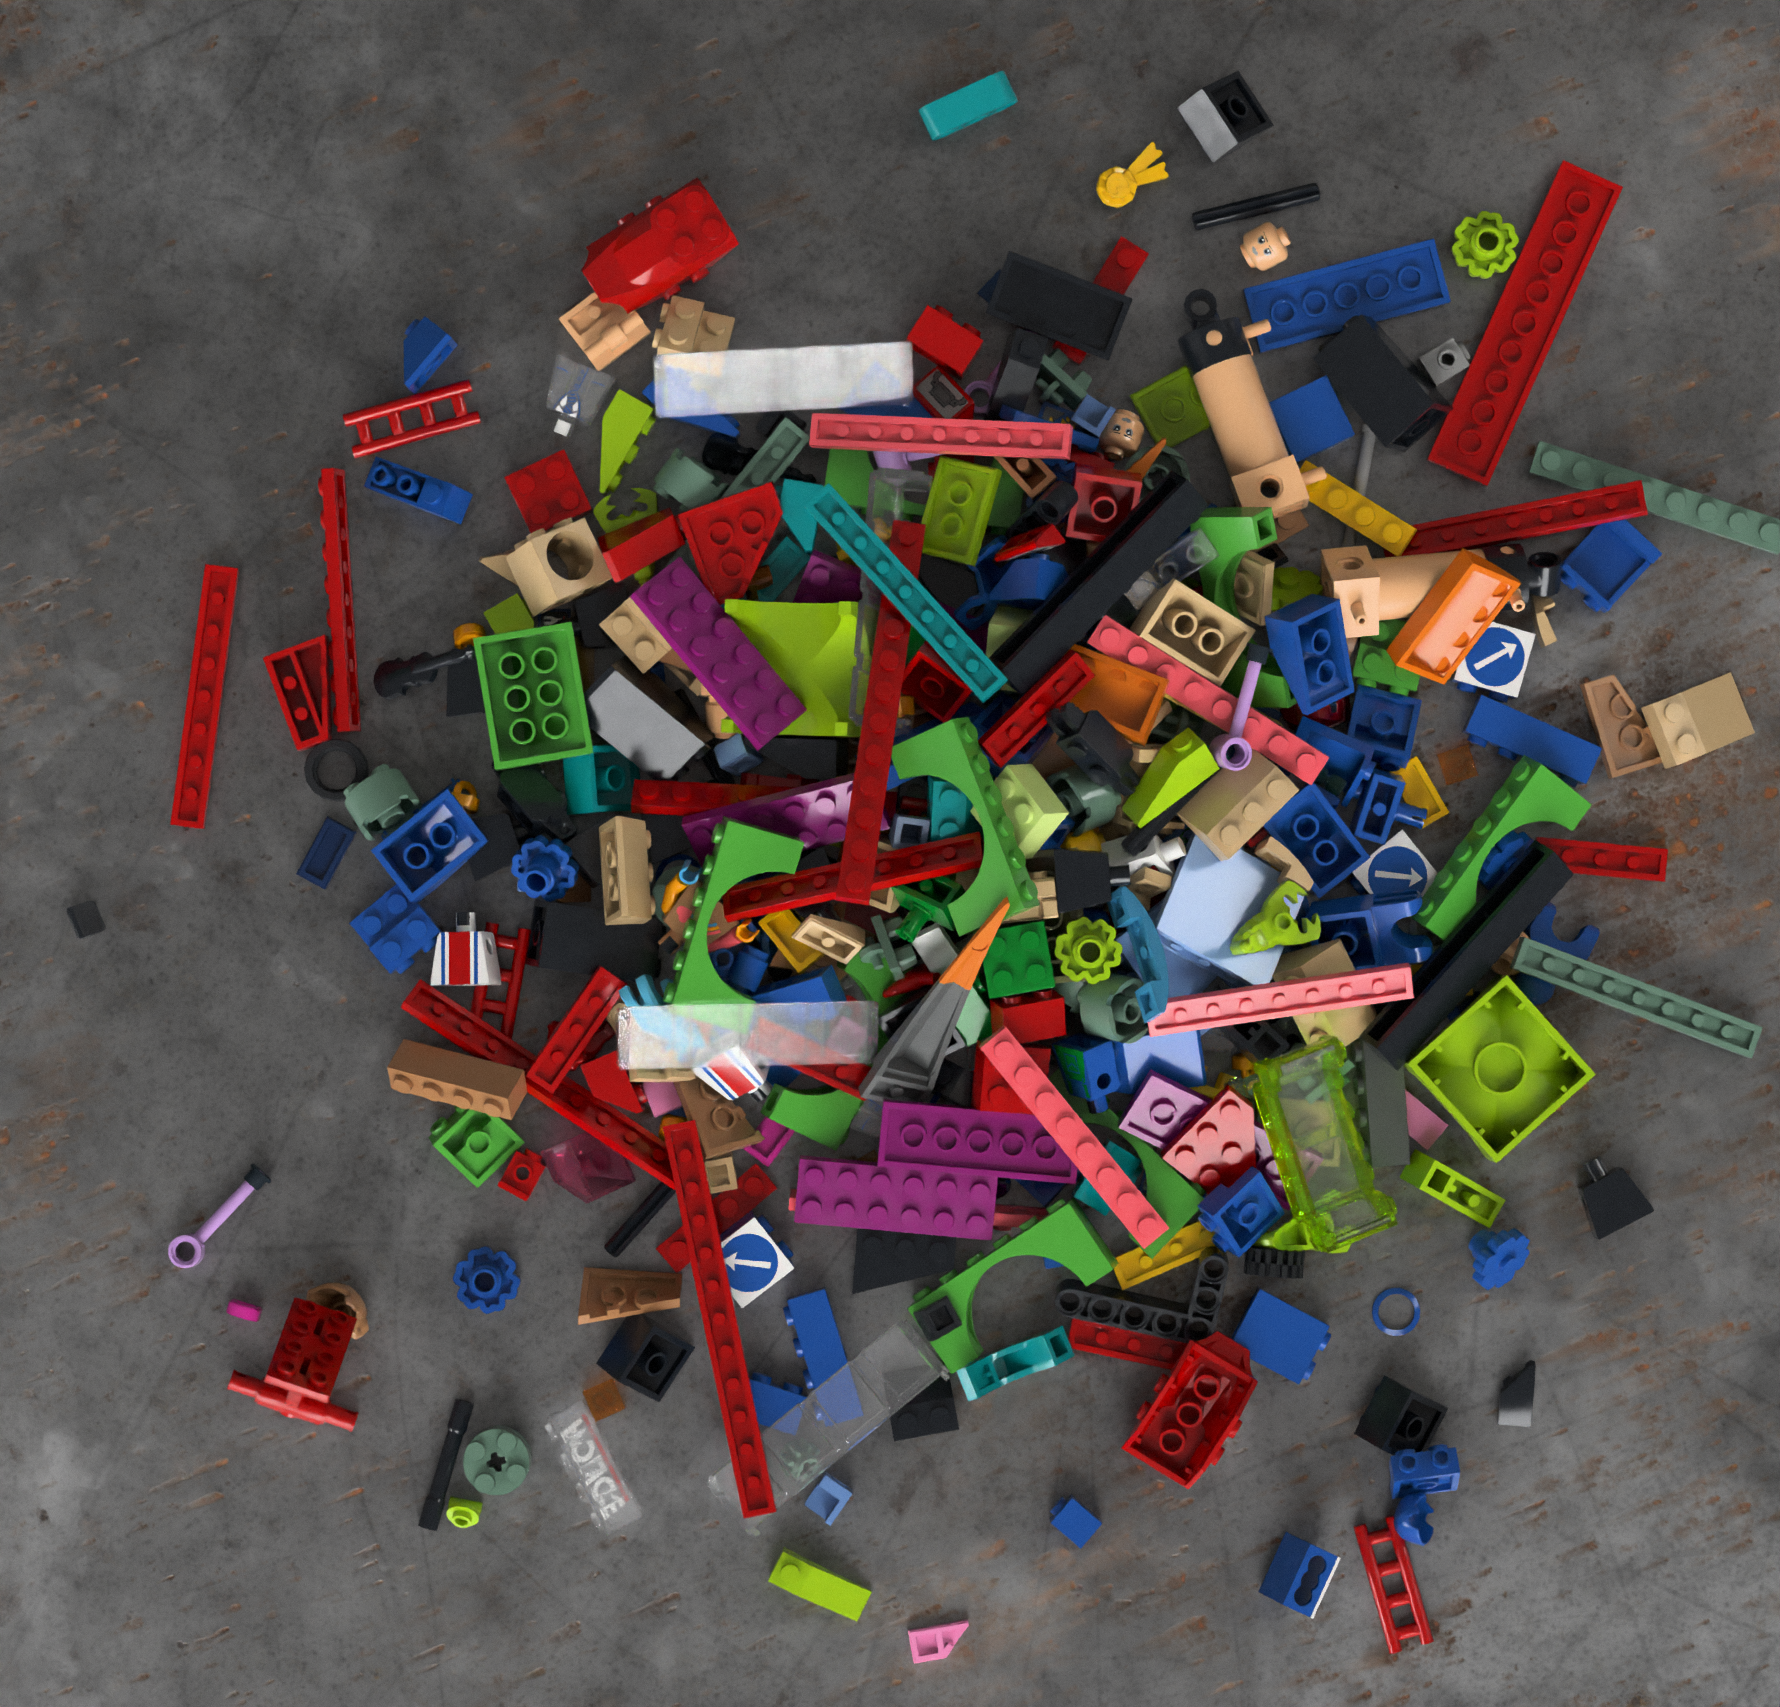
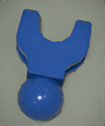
[1514,902,1600,1006]

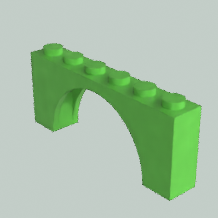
[824,449,1024,536]
[1190,507,1297,708]
[891,717,1040,936]
[1409,755,1592,942]
[663,816,804,1033]
[760,945,913,1151]
[1049,1068,1206,1259]
[907,1197,1118,1374]

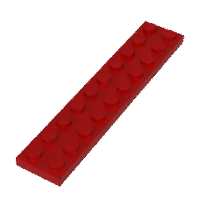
[1426,160,1623,487]

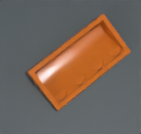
[1386,548,1521,685]
[1064,644,1169,747]

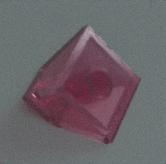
[541,1131,636,1204]

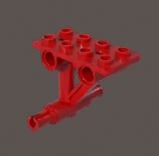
[227,1297,359,1432]

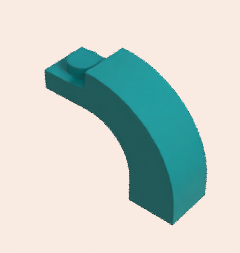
[956,1325,1075,1401]

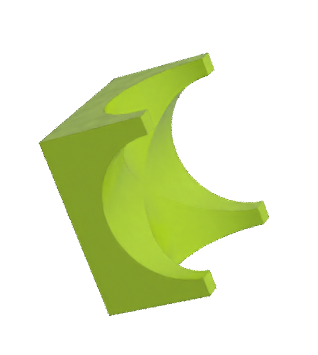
[721,599,877,738]
[1403,974,1596,1163]

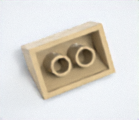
[1130,578,1256,686]
[1177,748,1299,861]
[599,816,656,925]
[1272,938,1378,1056]

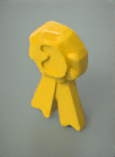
[1096,142,1169,208]

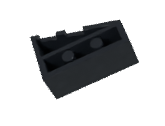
[852,1228,956,1294]

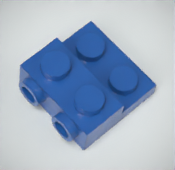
[1345,685,1422,771]
[349,884,443,974]
[1197,1166,1285,1258]
[1389,1444,1460,1499]

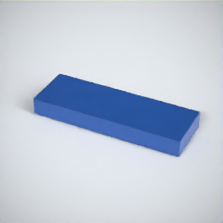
[999,405,1100,450]

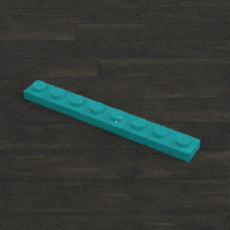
[804,483,1008,703]

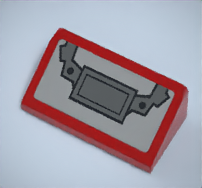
[910,365,975,420]
[994,523,1066,562]

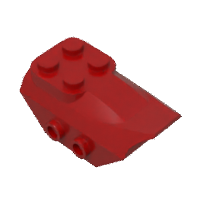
[581,177,739,314]
[1121,1331,1258,1490]

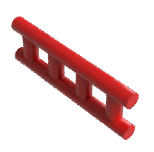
[343,379,481,459]
[463,922,531,1052]
[1353,1514,1434,1654]

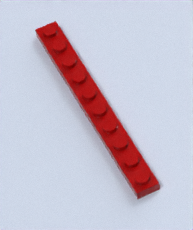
[400,979,675,1190]

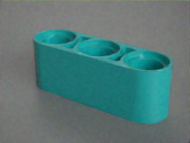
[918,71,1018,141]

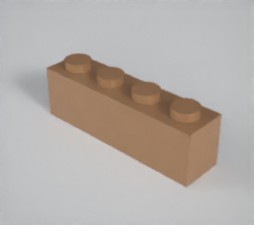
[387,1039,528,1120]

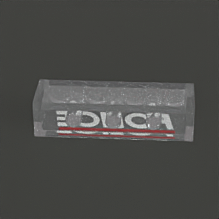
[545,1398,644,1536]

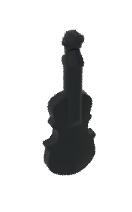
[702,433,816,484]
[374,644,476,700]

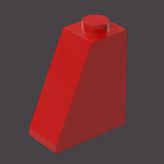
[597,507,685,583]

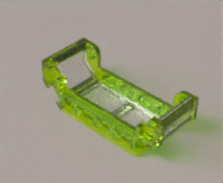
[1252,1035,1398,1253]

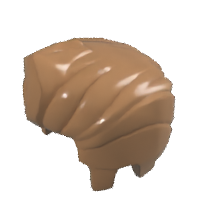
[306,1282,369,1340]

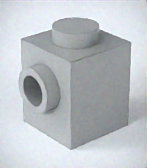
[1416,337,1470,388]

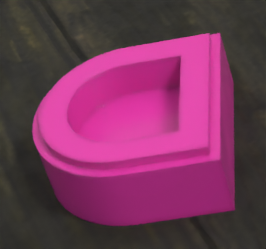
[226,1298,263,1322]

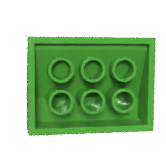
[473,622,594,771]

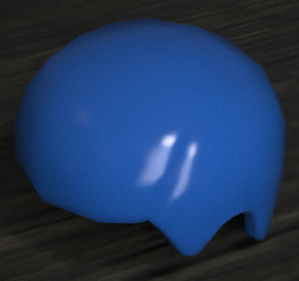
[1394,1491,1434,1546]

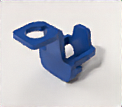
[954,535,1022,630]

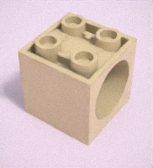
[505,517,612,617]

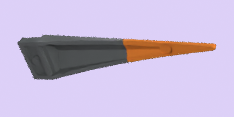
[858,897,1010,1103]

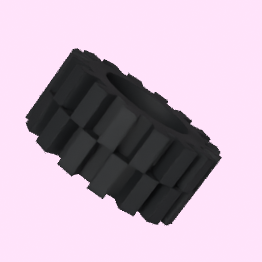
[1244,1246,1305,1279]

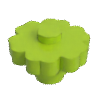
[1451,211,1519,279]
[1271,567,1323,612]
[1054,916,1123,984]

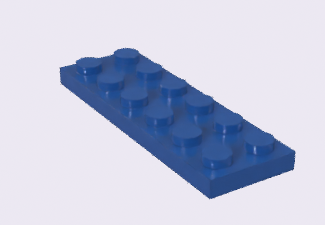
[1243,238,1451,354]

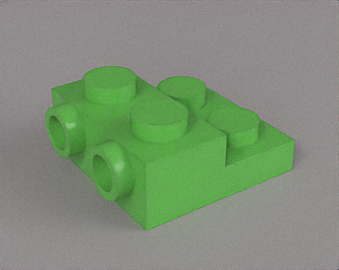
[1351,619,1420,696]
[428,1105,525,1188]

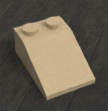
[1641,672,1755,769]

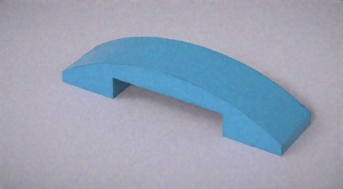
[1107,886,1169,1023]

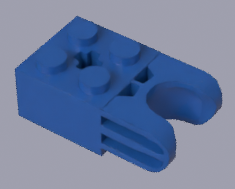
[1306,889,1434,970]

